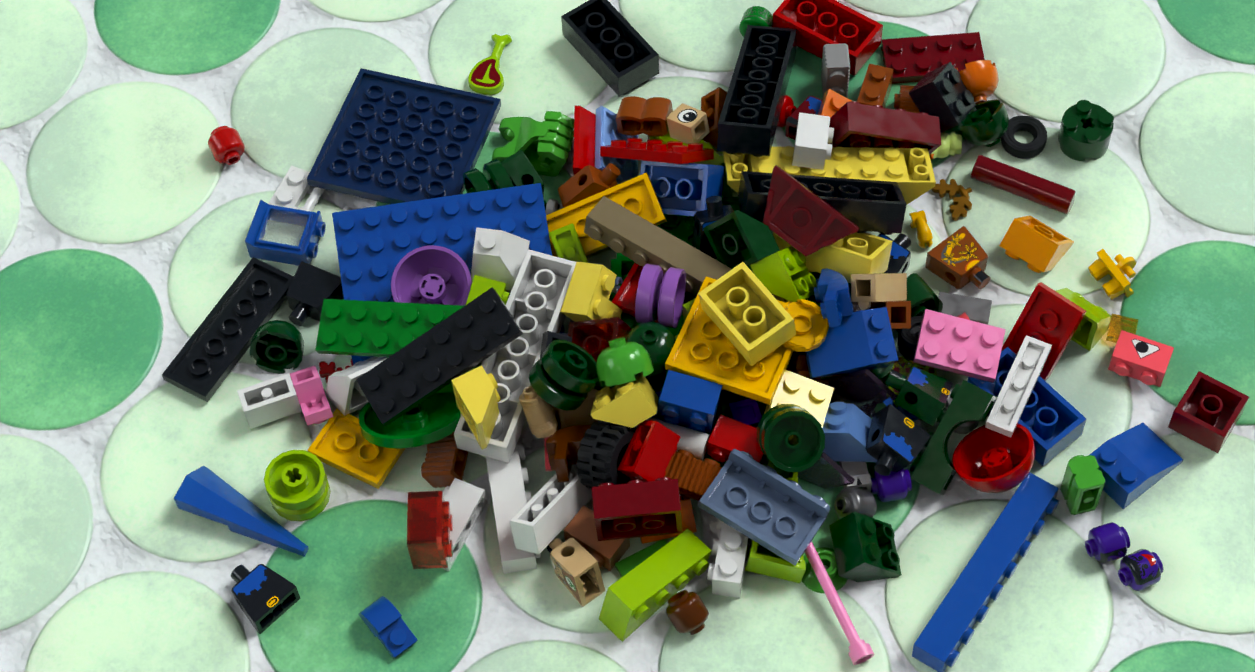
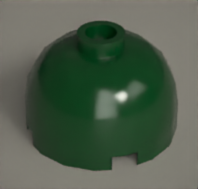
[958,99,1009,147]
[249,320,304,374]
[625,322,676,379]

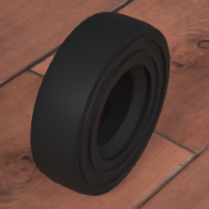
[1001,116,1047,159]

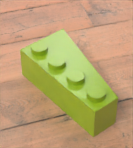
[745,459,806,583]

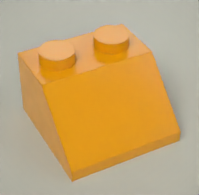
[999,216,1074,273]

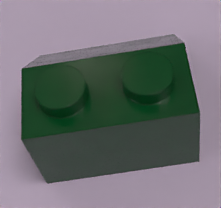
[703,210,780,269]

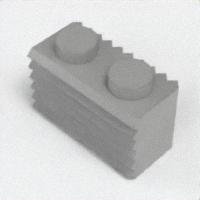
[821,43,850,98]

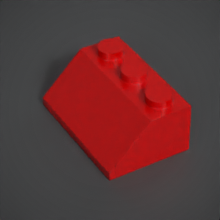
[573,106,596,175]

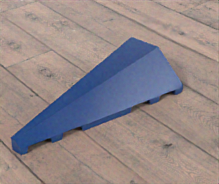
[174,466,309,557]

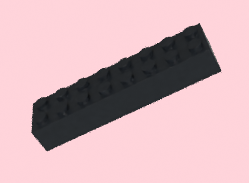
[717,25,797,157]

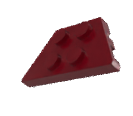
[763,165,859,256]

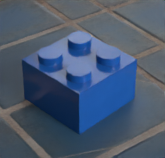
[658,370,722,434]

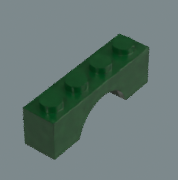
[910,380,997,495]

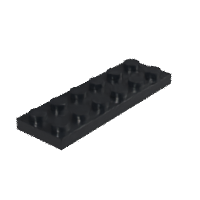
[162,257,294,402]
[356,287,523,426]

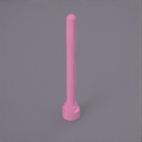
[805,541,874,665]

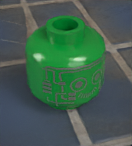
[739,6,773,37]

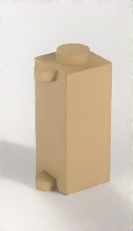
[851,273,907,310]

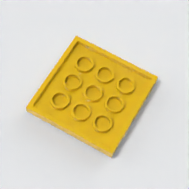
[665,276,804,405]

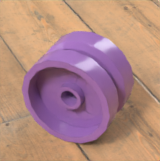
[635,264,686,329]

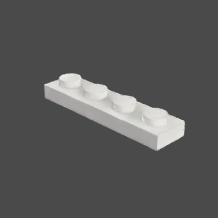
[985,335,1052,438]

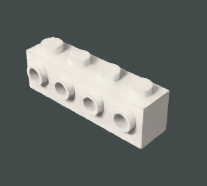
[510,464,593,554]
[707,519,750,598]

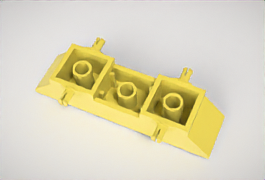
[723,146,936,204]

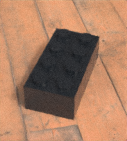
[561,0,659,97]

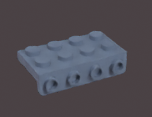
[698,449,830,566]

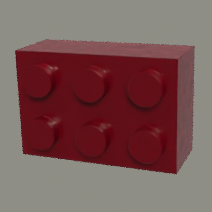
[592,477,683,541]

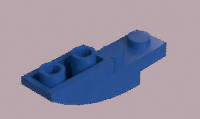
[814,268,853,327]

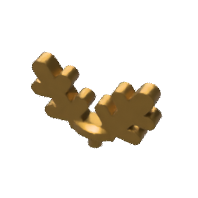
[932,179,972,221]

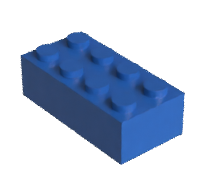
[968,347,1086,466]

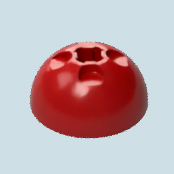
[953,424,1035,493]

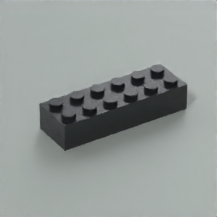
[737,171,907,235]

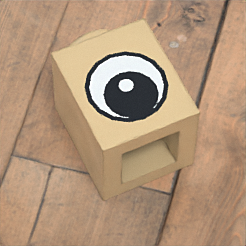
[667,103,710,144]

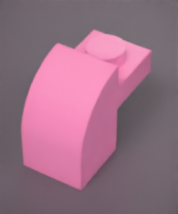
[290,365,333,426]

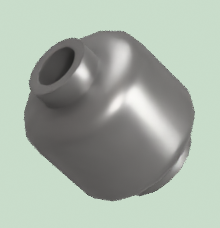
[834,487,877,520]

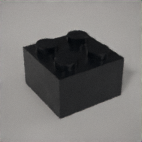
[909,62,976,133]

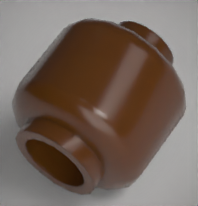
[666,590,709,635]

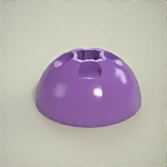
[391,245,471,306]

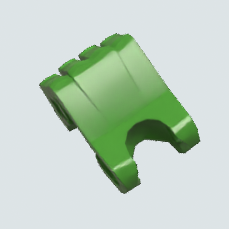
[492,111,574,177]

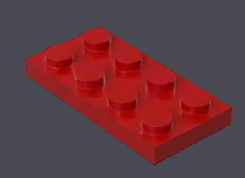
[600,138,714,164]

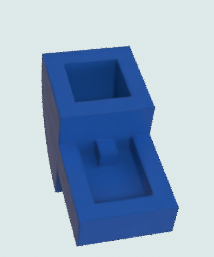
[358,596,418,659]

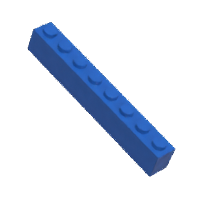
[912,473,1059,672]

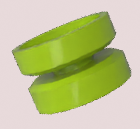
[264,450,331,521]

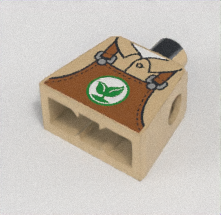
[547,538,605,607]

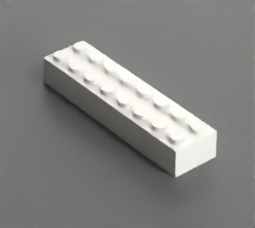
[454,249,576,463]

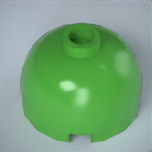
[596,337,654,386]

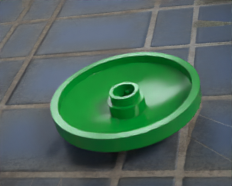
[359,392,461,449]

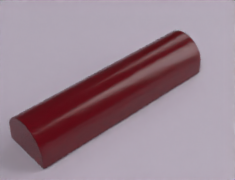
[971,155,1076,215]

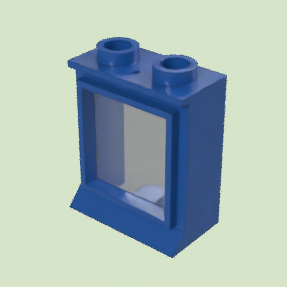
[245,200,326,266]

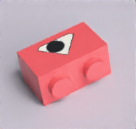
[1108,330,1174,387]

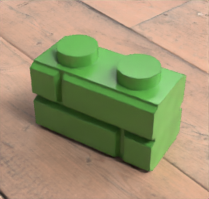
[1060,455,1106,515]

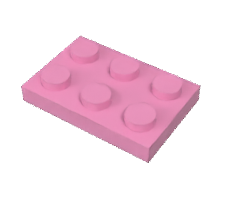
[913,309,1006,383]

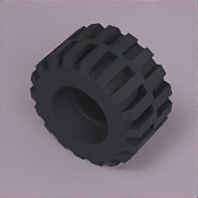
[577,420,636,489]

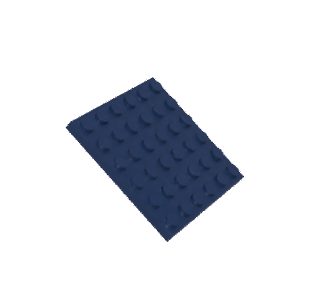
[307,68,501,204]

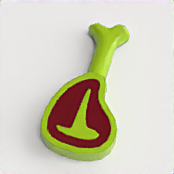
[468,34,512,95]

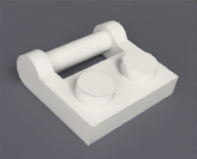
[268,166,327,212]

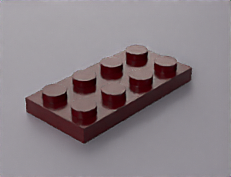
[881,32,985,84]

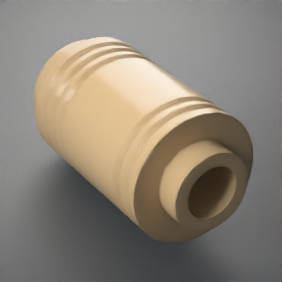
[519,386,557,438]

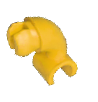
[909,210,933,248]

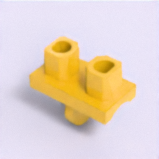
[1088,249,1136,300]

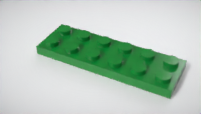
[315,299,464,357]

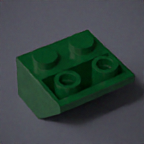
[829,512,902,582]

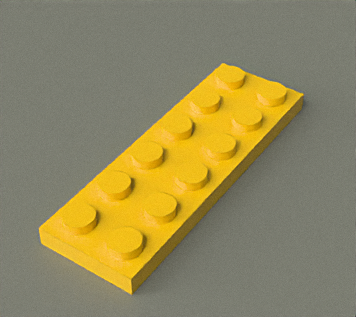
[546,172,667,257]

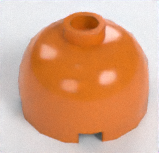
[955,60,999,105]

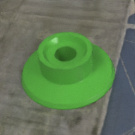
[801,547,848,593]

